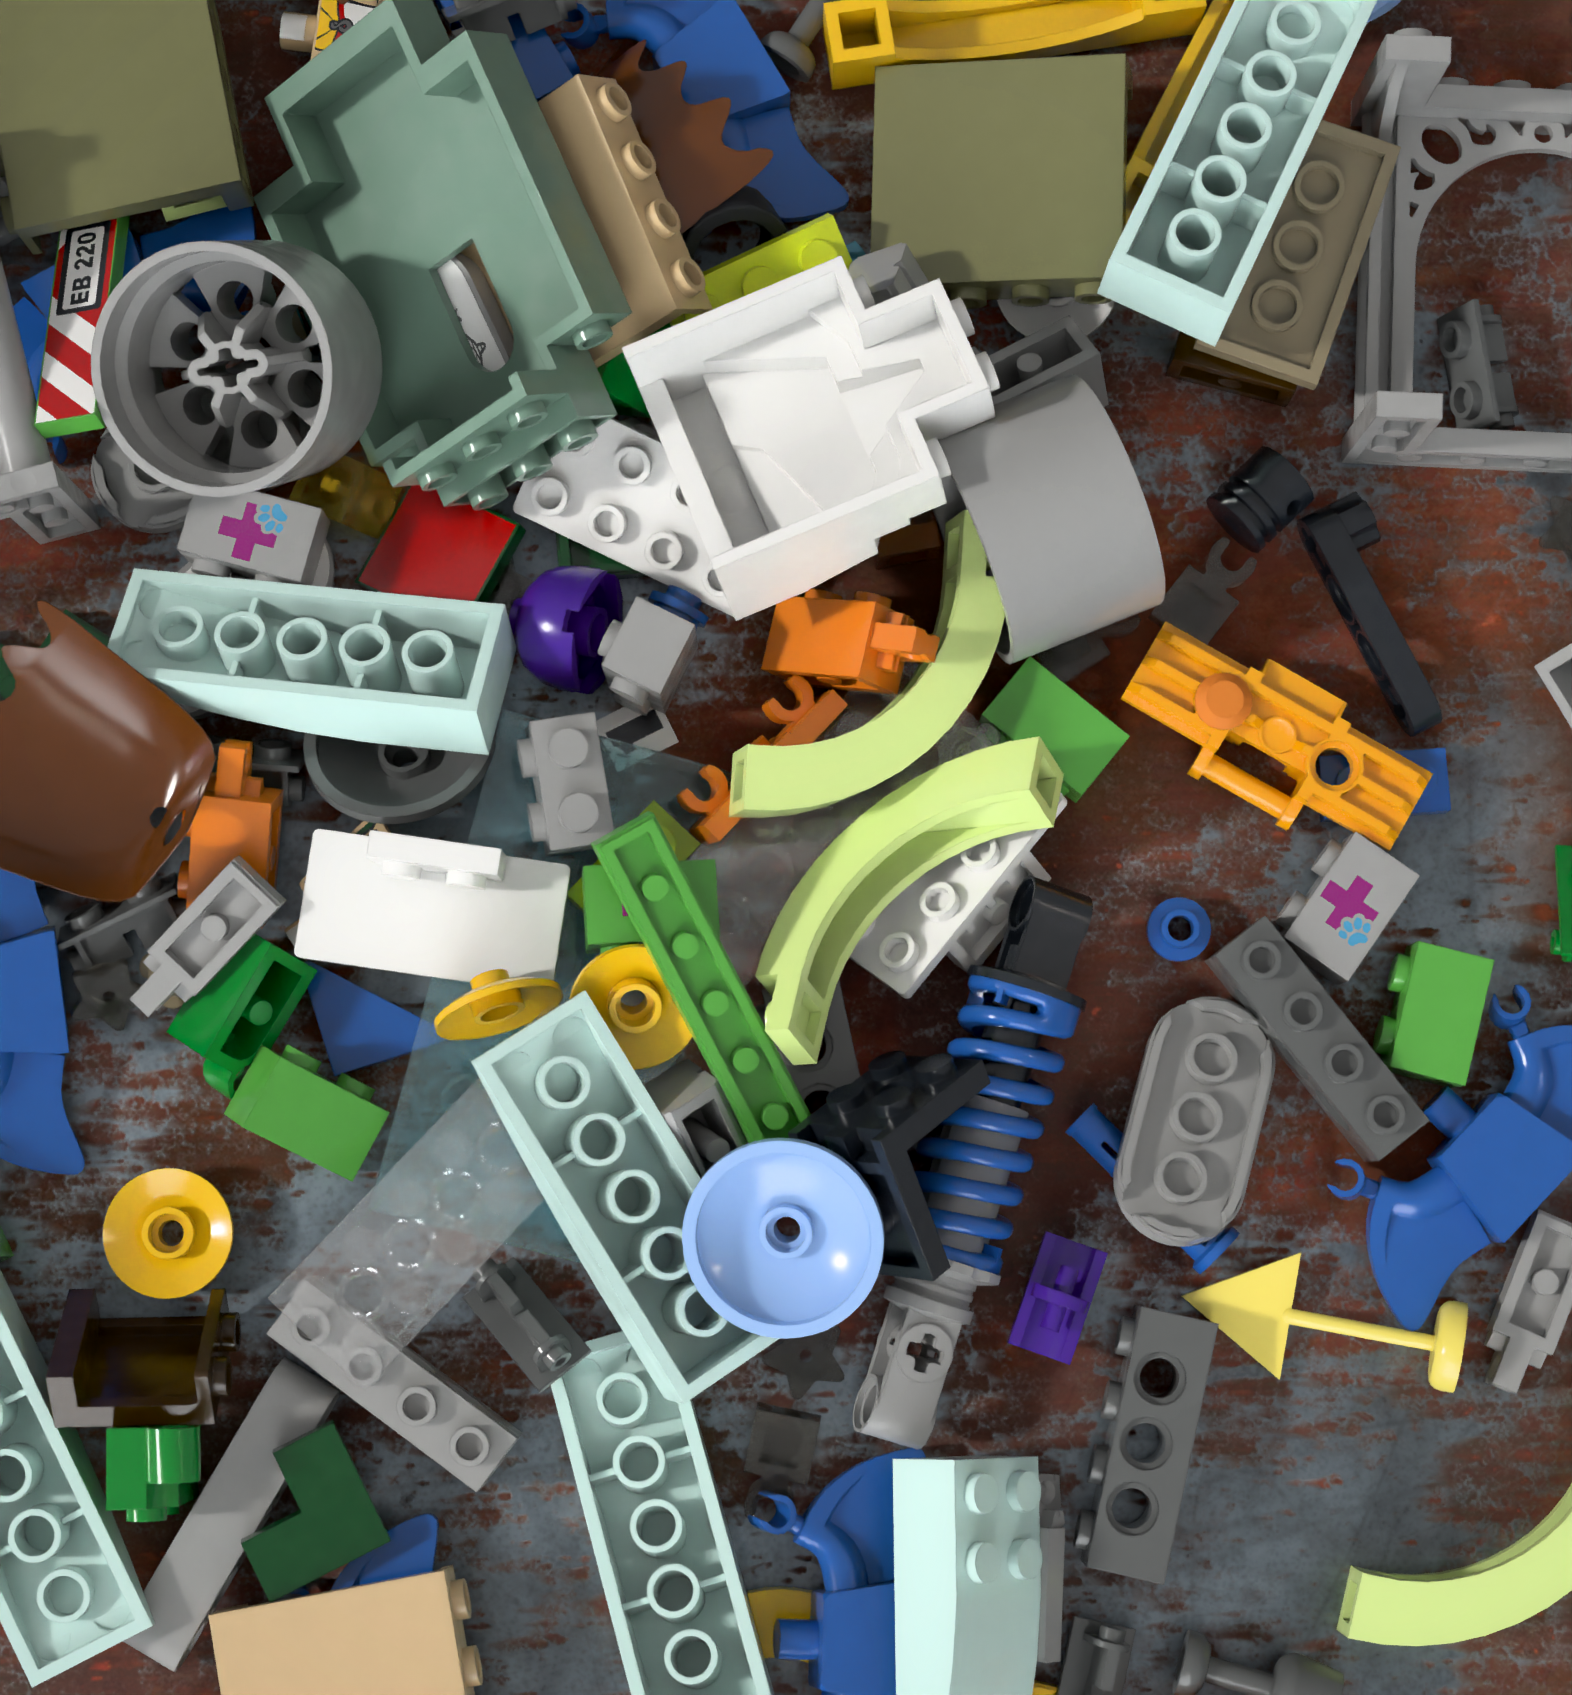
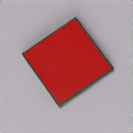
[354,485,526,602]

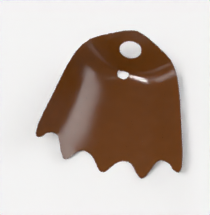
[596,40,773,234]
[0,600,216,902]

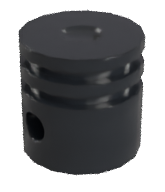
[1206,446,1314,553]

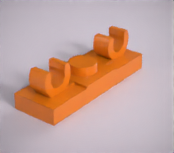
[676,675,848,846]

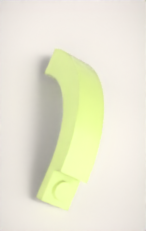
[729,510,1005,818]
[755,736,1064,1065]
[1336,1483,1572,1646]

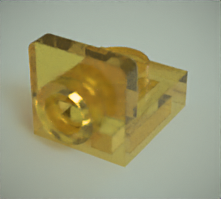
[289,455,403,539]

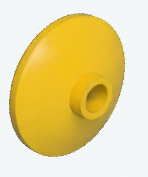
[570,944,692,1070]
[434,969,563,1040]
[103,1168,234,1299]

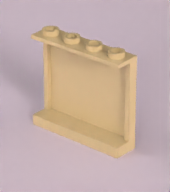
[460,74,713,368]
[208,1565,483,1695]

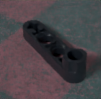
[1297,491,1442,737]

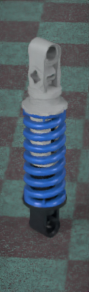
[853,876,1093,1450]

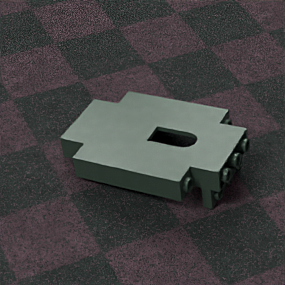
[253,0,632,511]

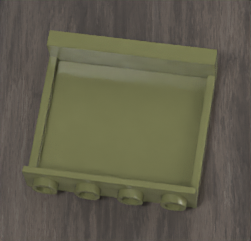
[0,0,254,255]
[870,53,1133,309]

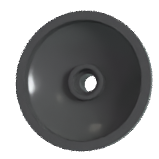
[303,730,496,824]

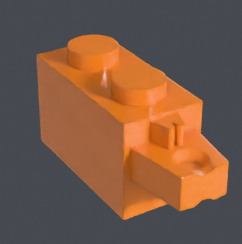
[761,589,940,694]
[177,739,284,929]

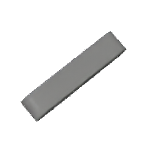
[123,1357,341,1673]

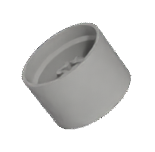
[91,240,382,497]
[933,374,1166,665]

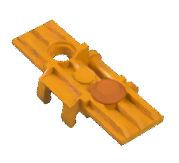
[1121,621,1433,852]

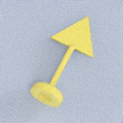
[1181,1252,1468,1393]

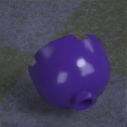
[509,566,623,694]

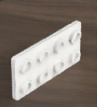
[513,417,734,617]
[849,739,1067,999]
[294,829,571,983]

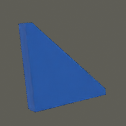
[305,960,450,1077]

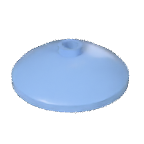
[682,1138,885,1339]

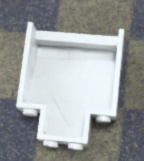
[622,256,1000,621]

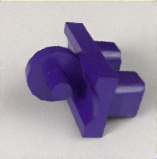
[1007,1231,1108,1365]

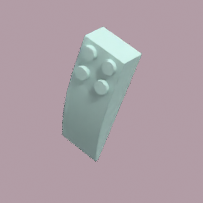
[1097,0,1377,347]
[107,568,517,755]
[471,990,780,1404]
[0,1270,155,1687]
[551,1331,775,1695]
[893,1455,1043,1695]

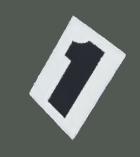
[596,707,679,773]

